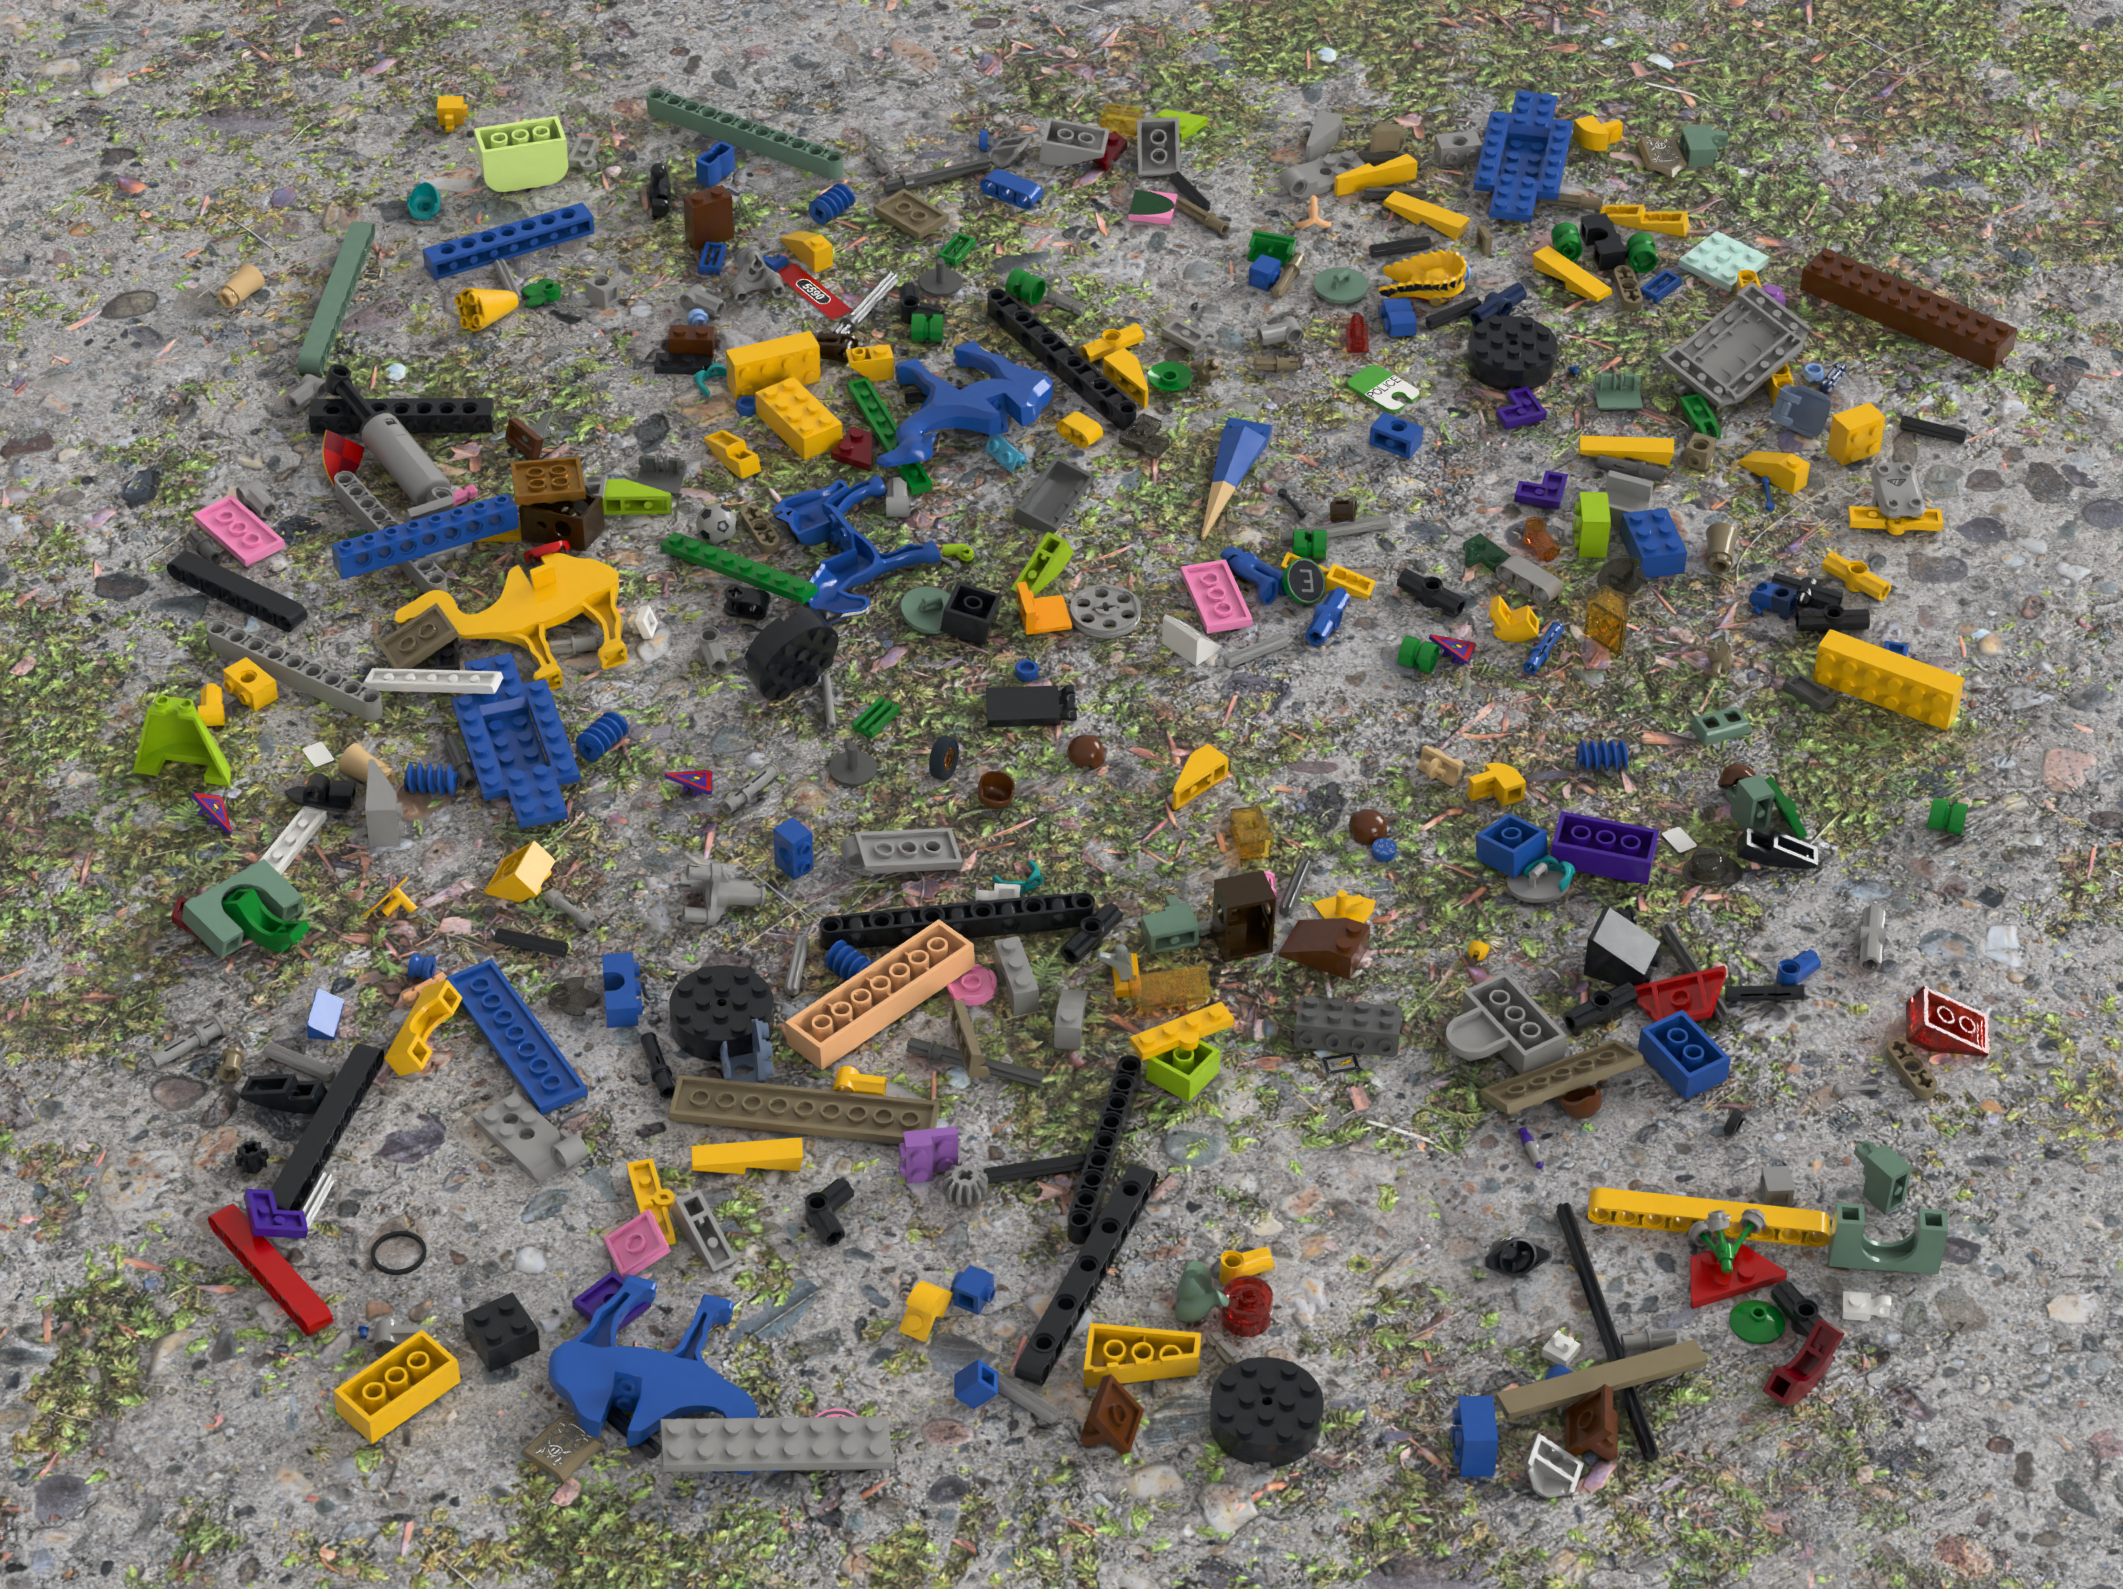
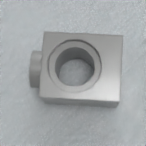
[585,271,620,309]
[1759,1166,1795,1208]

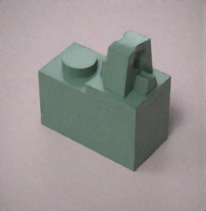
[1679,125,1728,168]
[1726,774,1775,832]
[1141,895,1200,955]
[1854,1140,1912,1215]

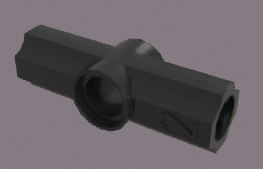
[1397,568,1467,617]
[1771,573,1843,608]
[1795,604,1870,634]
[1060,902,1123,965]
[1563,982,1638,1033]
[1770,1280,1823,1338]

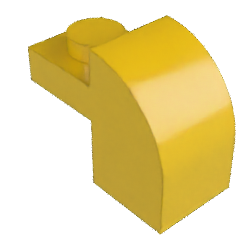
[1573,115,1623,151]
[1489,595,1539,643]
[1467,763,1526,807]
[898,1281,953,1342]

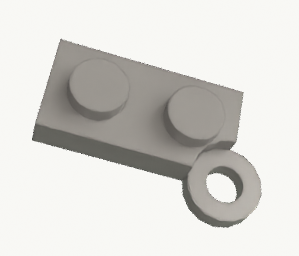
[568,136,600,171]
[1161,318,1218,353]

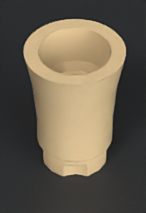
[216,263,265,309]
[338,743,395,784]

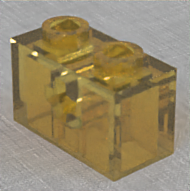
[1230,806,1274,861]

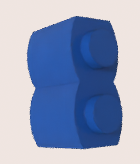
[696,141,735,187]
[1378,297,1417,337]

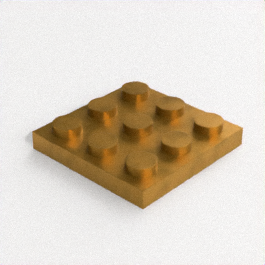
[510,456,586,506]

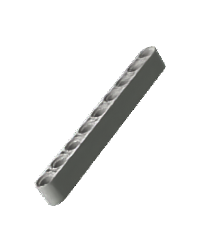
[334,471,448,594]
[206,620,383,721]

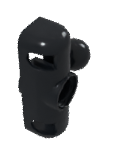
[649,163,671,217]

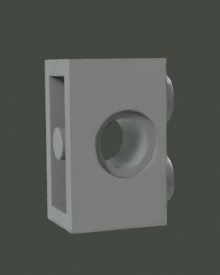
[1434,130,1482,166]

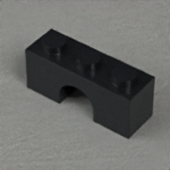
[1579,213,1628,271]

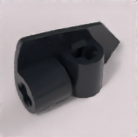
[285,773,356,813]

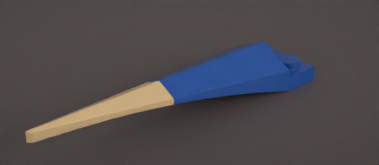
[1201,417,1272,541]

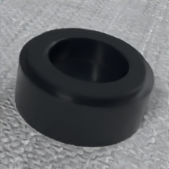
[1724,1108,1745,1136]

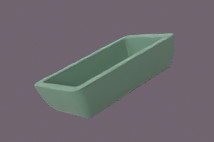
[1689,706,1751,745]

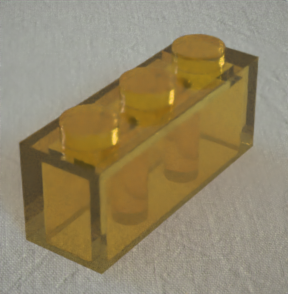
[1127,965,1212,1013]

